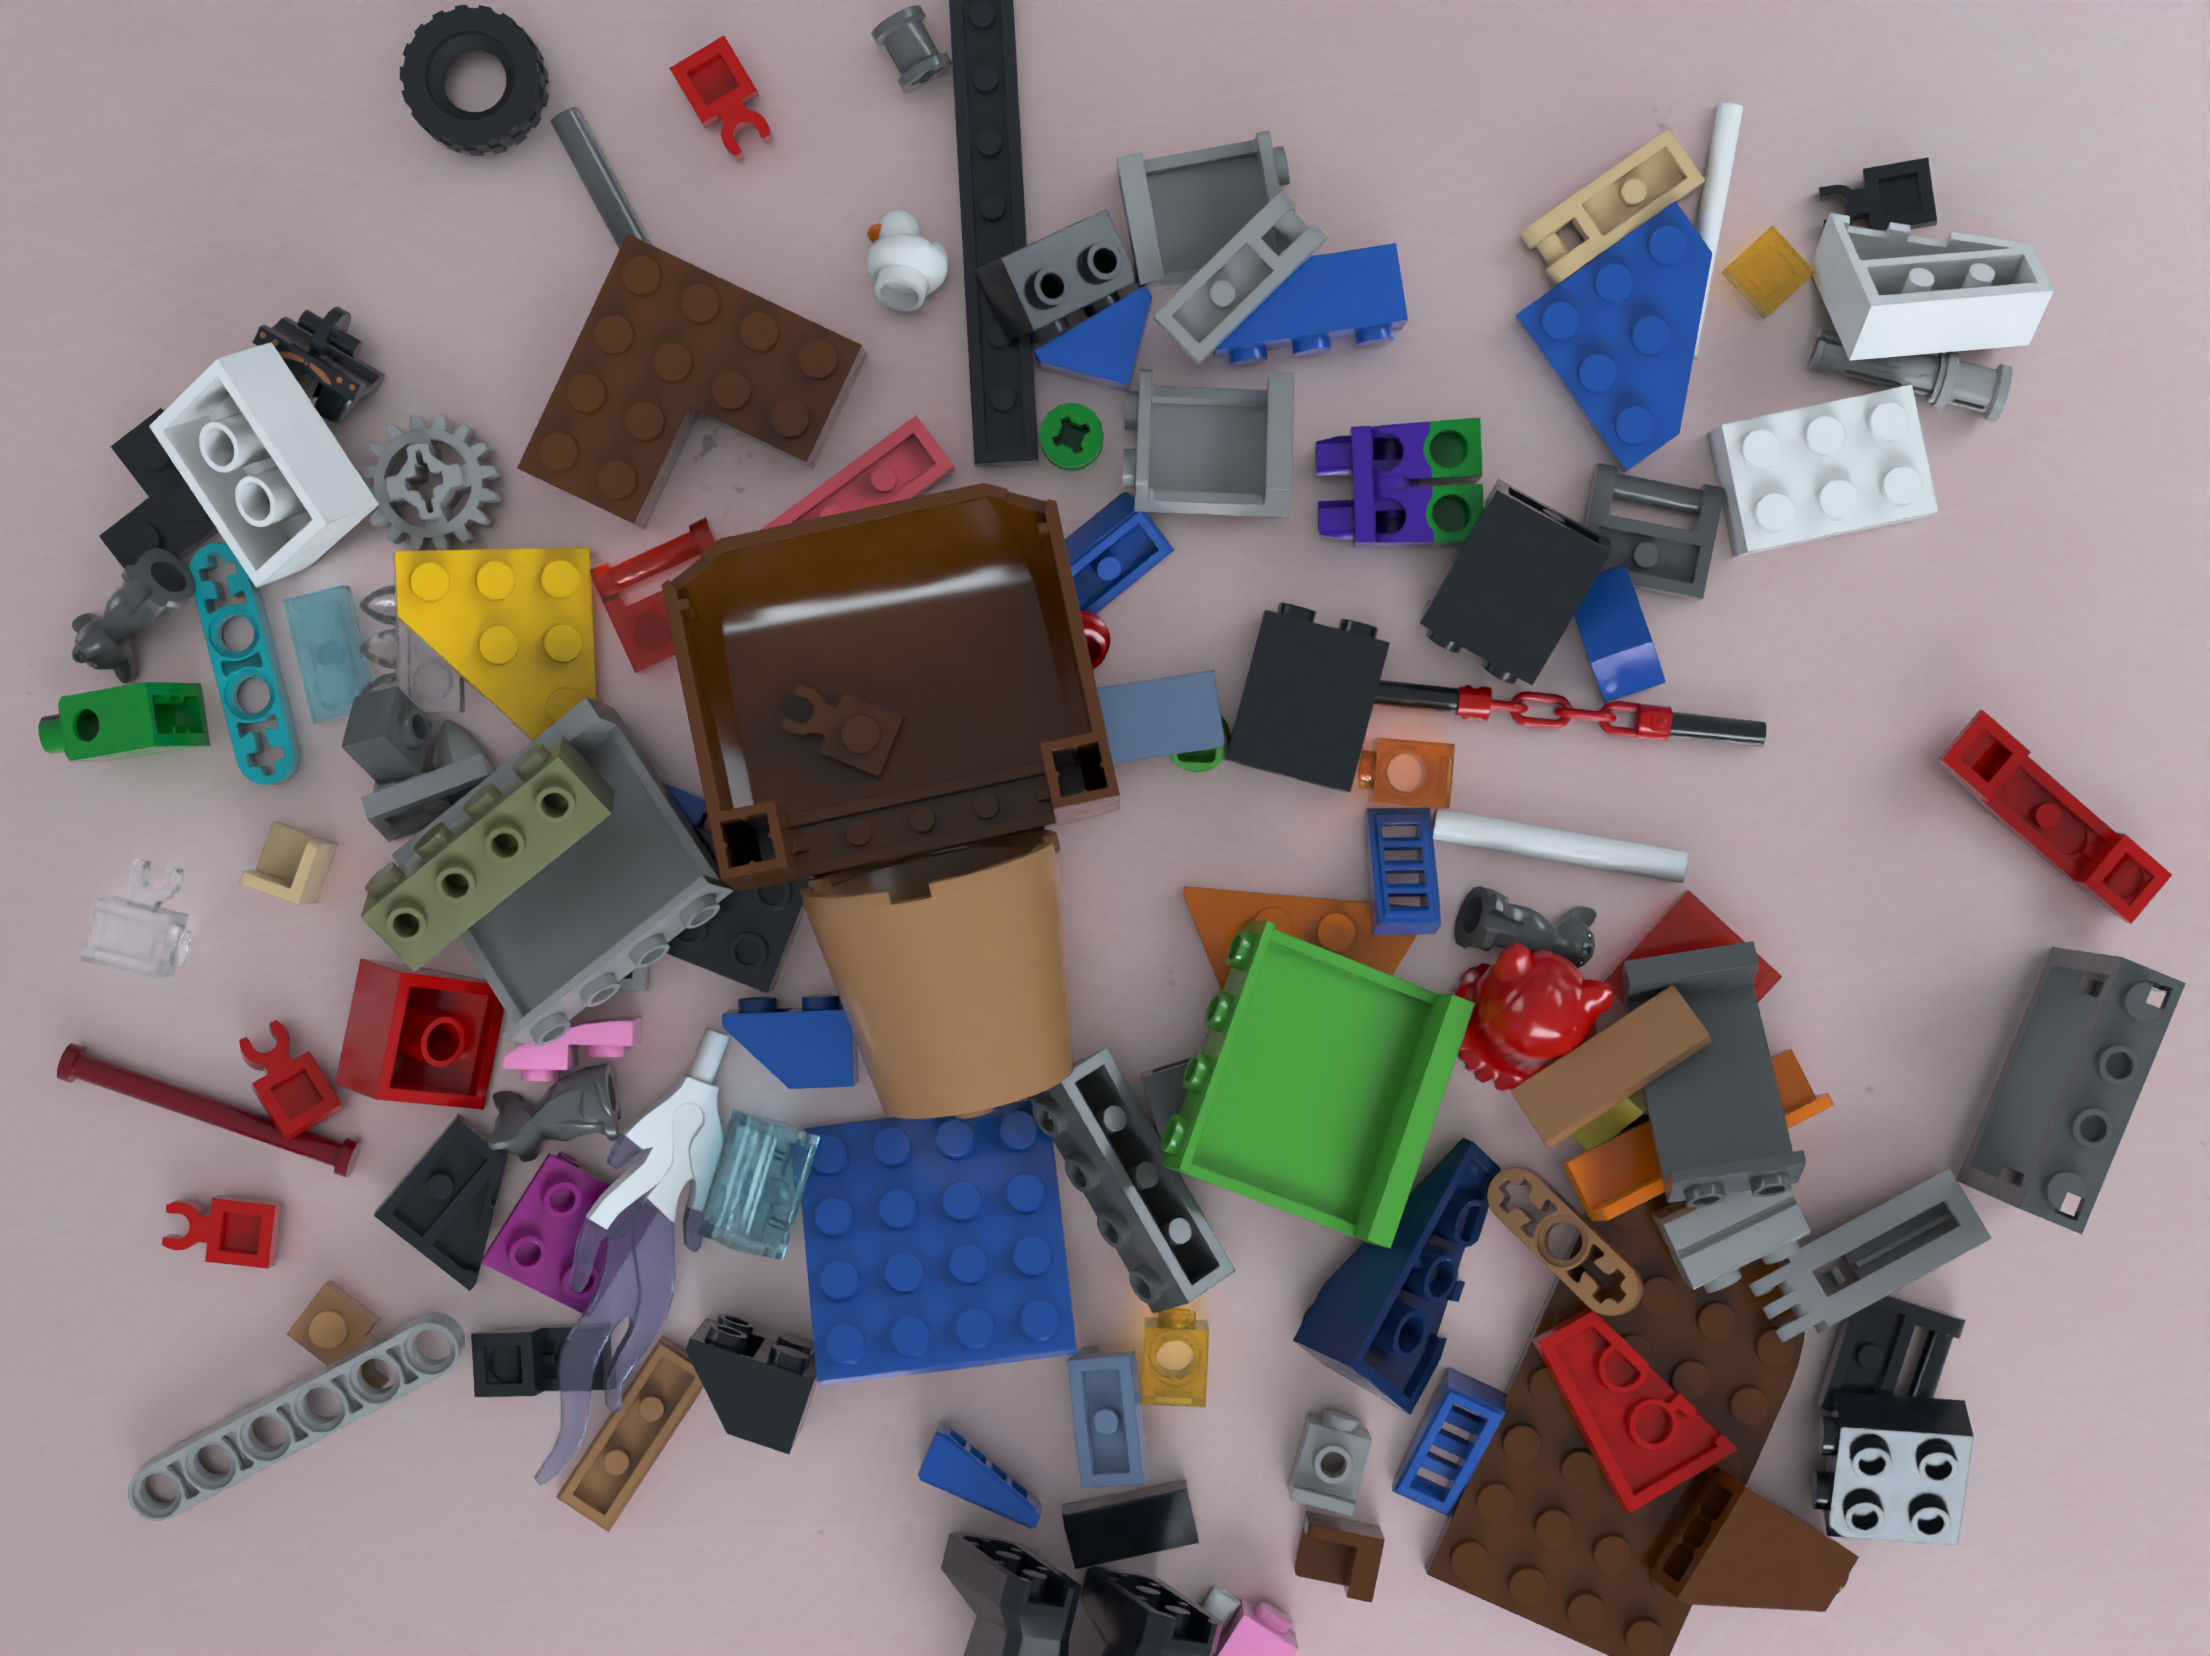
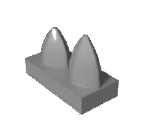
[361,720,496,842]

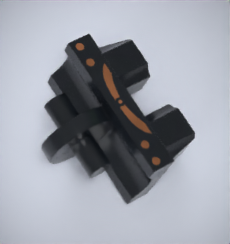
[253,306,385,423]

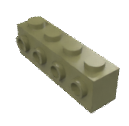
[360,735,615,972]

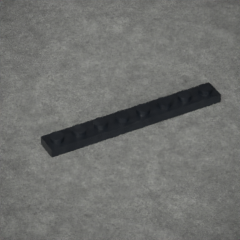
[949,0,1039,466]

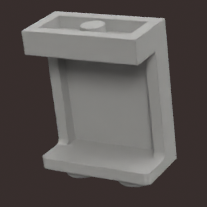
[1117,131,1296,293]
[1122,369,1294,518]

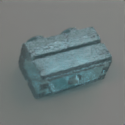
[696,1109,820,1260]

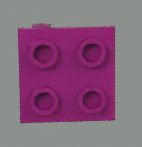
[480,1151,656,1316]

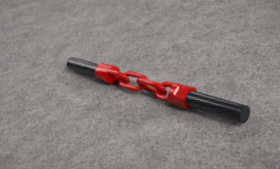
[1374,680,1767,747]

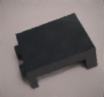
[1420,479,1611,685]
[1224,602,1390,793]

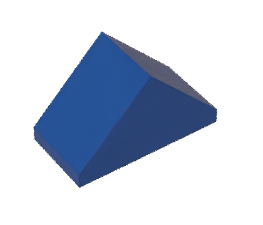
[1034,285,1152,392]
[1574,563,1666,703]

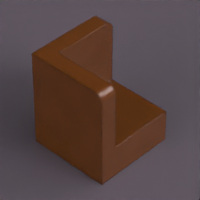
[1294,1511,1385,1603]

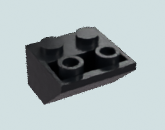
[686,1314,817,1454]

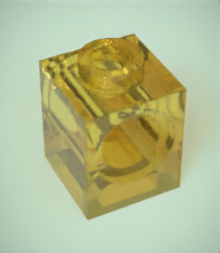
[1141,1308,1209,1407]

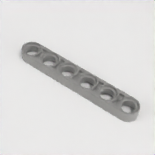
[128,1312,465,1521]

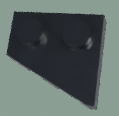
[373,1113,508,1291]

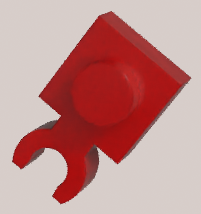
[669,36,773,161]
[239,1020,342,1142]
[162,1195,282,1269]

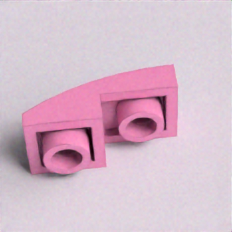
[503,1016,642,1082]

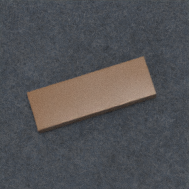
[1510,984,1712,1149]
[556,1335,704,1532]

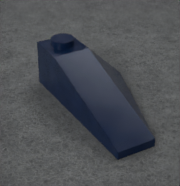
[1293,1138,1501,1415]

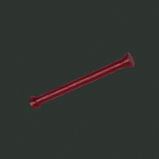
[57,1043,361,1178]

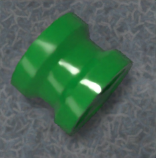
[1039,403,1104,472]

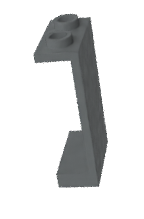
[1620,941,1806,1207]

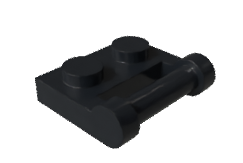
[1815,1295,1966,1412]

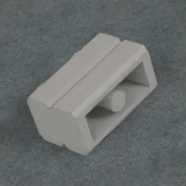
[1652,1189,1811,1293]

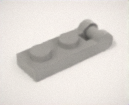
[1153,191,1329,365]

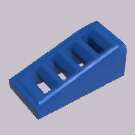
[1365,808,1441,935]
[1392,1368,1506,1517]
[918,1422,1042,1529]

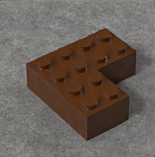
[517,233,867,529]

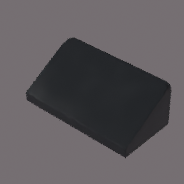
[1061,1479,1199,1569]

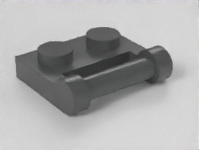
[1584,463,1724,600]

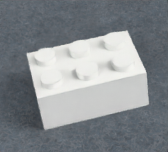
[149,342,379,588]
[1707,385,1938,558]

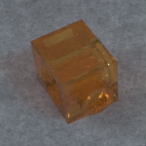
[1358,738,1455,808]

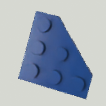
[1516,201,1712,472]

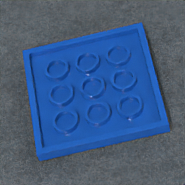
[795,1100,1078,1386]

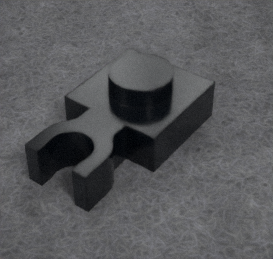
[1819,157,1937,231]

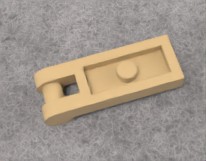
[1519,128,1705,286]

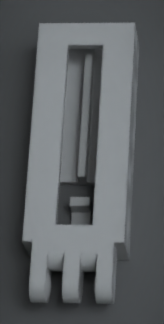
[1749,1168,1992,1343]

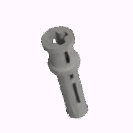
[1809,328,2012,422]

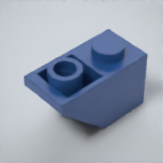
[722,995,859,1089]

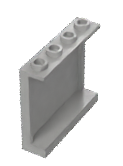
[392,698,734,1046]

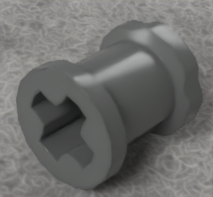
[871,5,952,92]

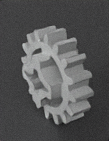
[359,414,502,551]

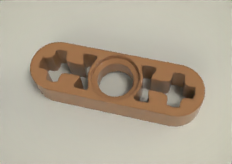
[1487,1167,1643,1316]

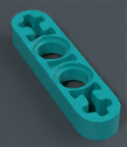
[189,542,301,785]

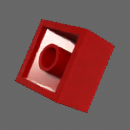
[335,958,504,1110]

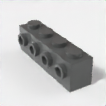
[1028,1047,1236,1313]

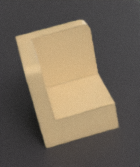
[239,822,338,905]

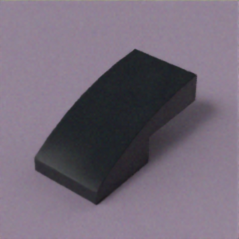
[471,1322,613,1397]

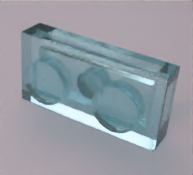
[282,585,376,724]

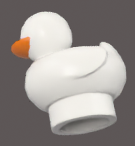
[867,209,948,311]

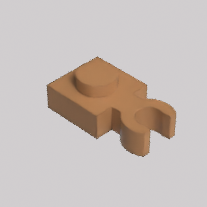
[286,1280,389,1388]

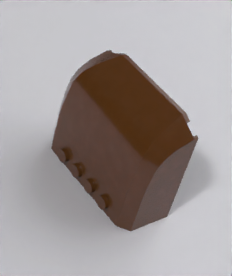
[661,483,1120,891]

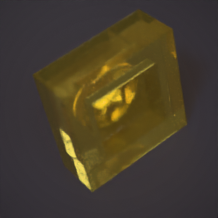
[1721,225,1816,319]

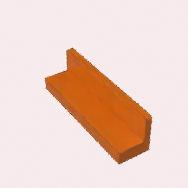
[1561,1049,1834,1221]

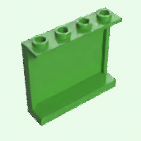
[1160,921,1475,1249]

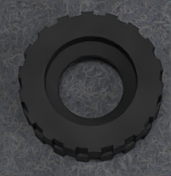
[399,5,549,156]

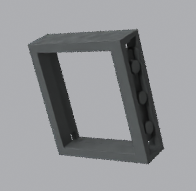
[1956,947,2186,1234]

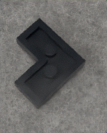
[99,408,219,569]

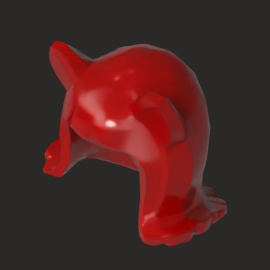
[1453,942,1613,1092]

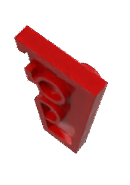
[1532,1309,1739,1514]

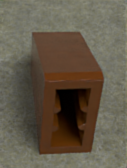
[1648,1466,1859,1612]

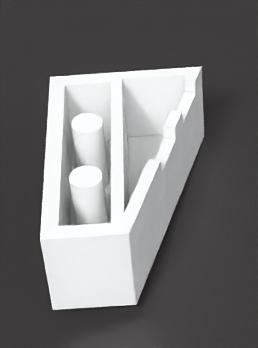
[1809,213,2054,361]

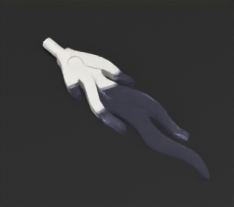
[534,1028,730,1485]

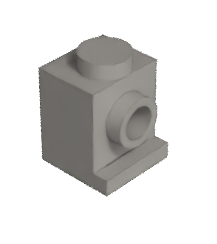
[1287,1409,1372,1517]

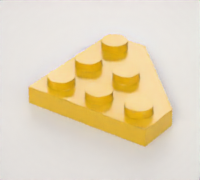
[393,547,597,741]

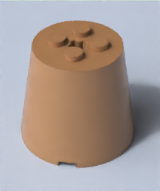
[800,829,1074,1119]

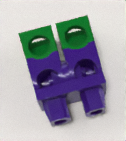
[1315,418,1484,548]

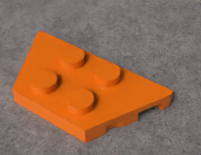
[1183,886,1418,991]

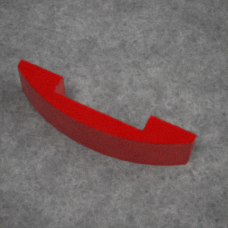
[1938,710,2172,924]

